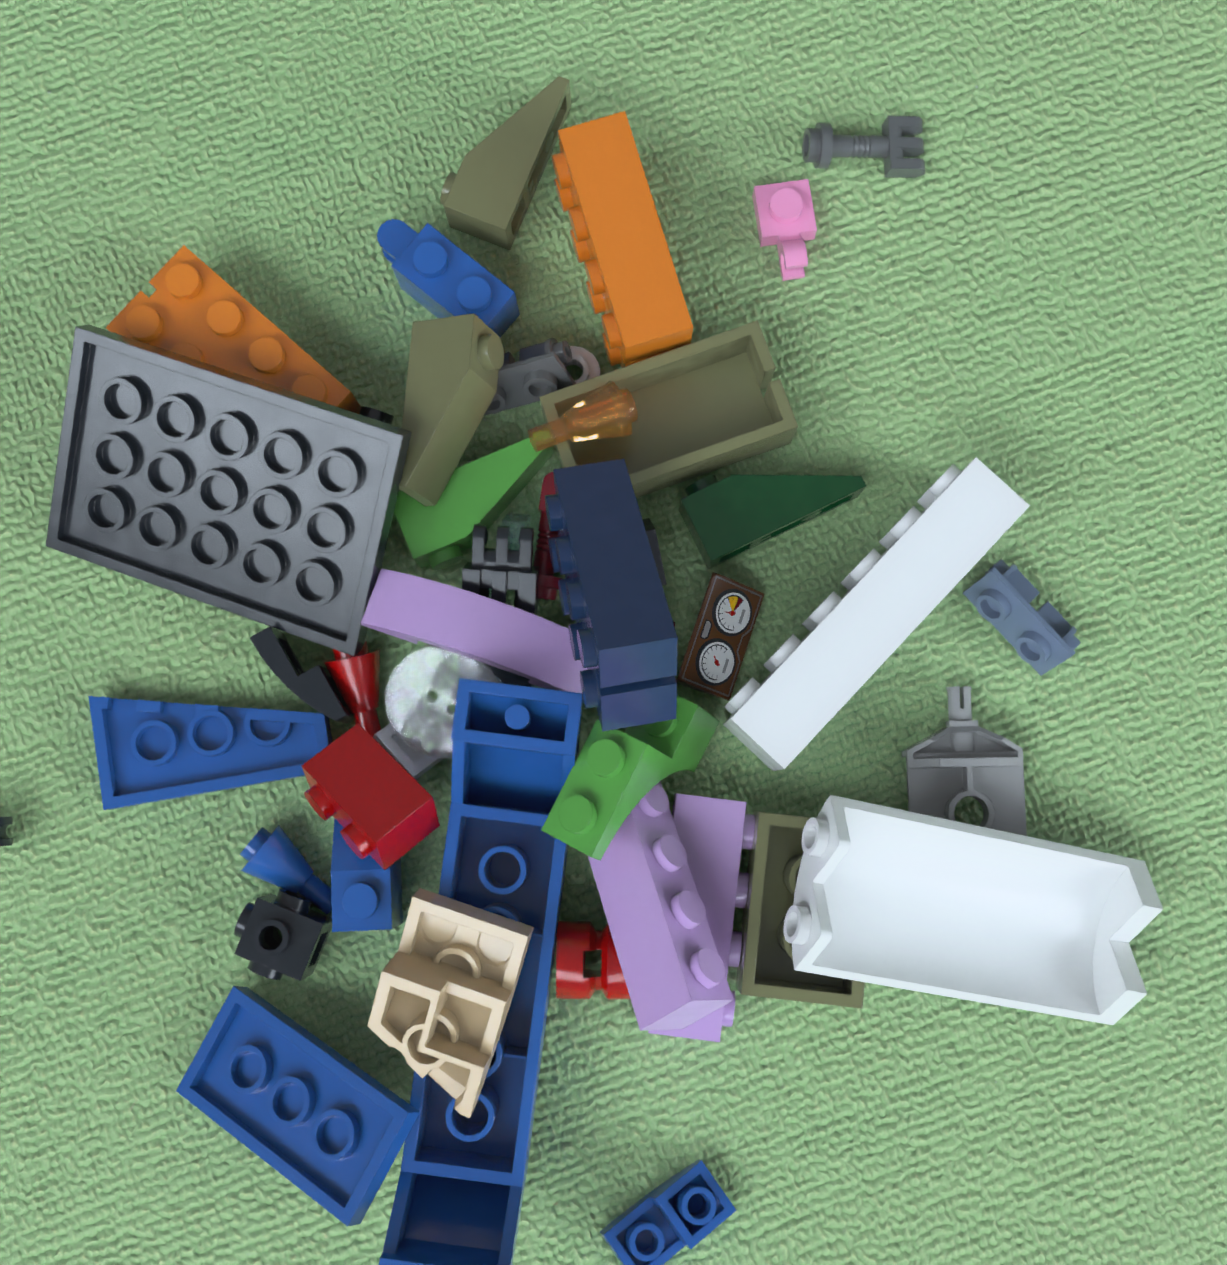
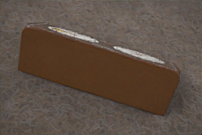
[677,572,765,701]

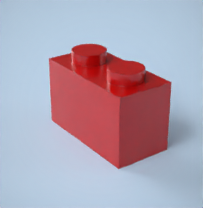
[301,723,440,870]

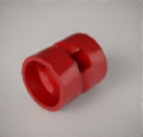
[556,921,631,1000]

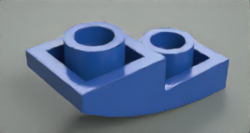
[600,1159,736,1265]

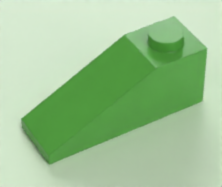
[394,430,554,570]

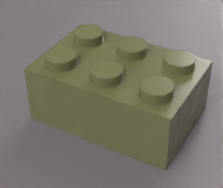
[736,811,865,1008]

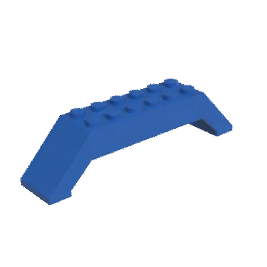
[379,678,583,1265]

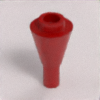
[324,641,381,737]

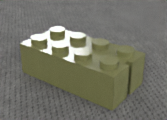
[539,320,798,498]

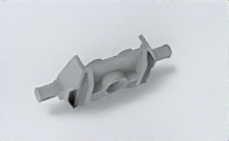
[902,686,1027,836]

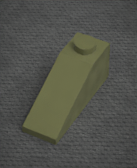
[440,76,571,250]
[399,313,504,506]

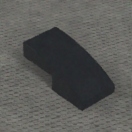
[250,626,355,724]

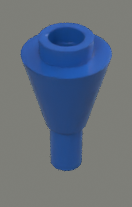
[240,825,332,915]

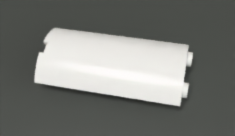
[784,795,1163,1025]

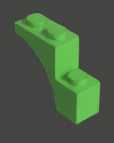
[541,695,720,861]

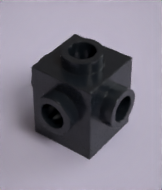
[234,889,332,981]

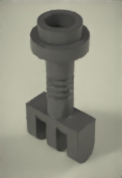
[802,116,925,178]

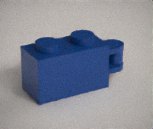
[377,219,520,338]

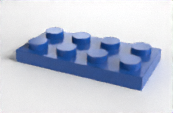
[176,986,420,1227]

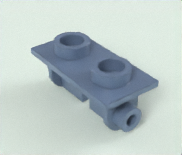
[963,559,1081,676]

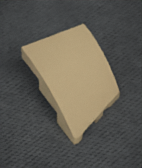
[367,888,534,1118]

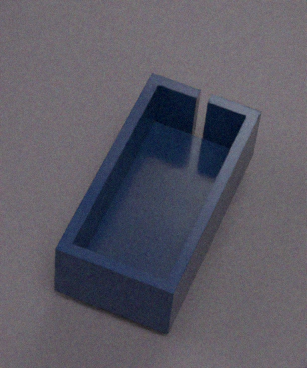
[545,459,678,732]

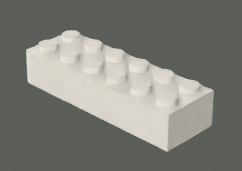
[723,457,1030,771]

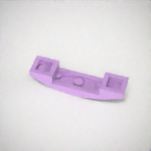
[361,569,587,702]

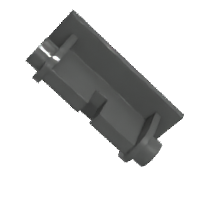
[484,338,576,416]

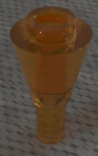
[528,381,638,452]

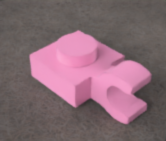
[752,179,817,281]

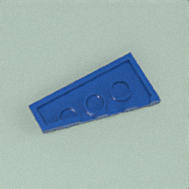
[88,696,333,810]

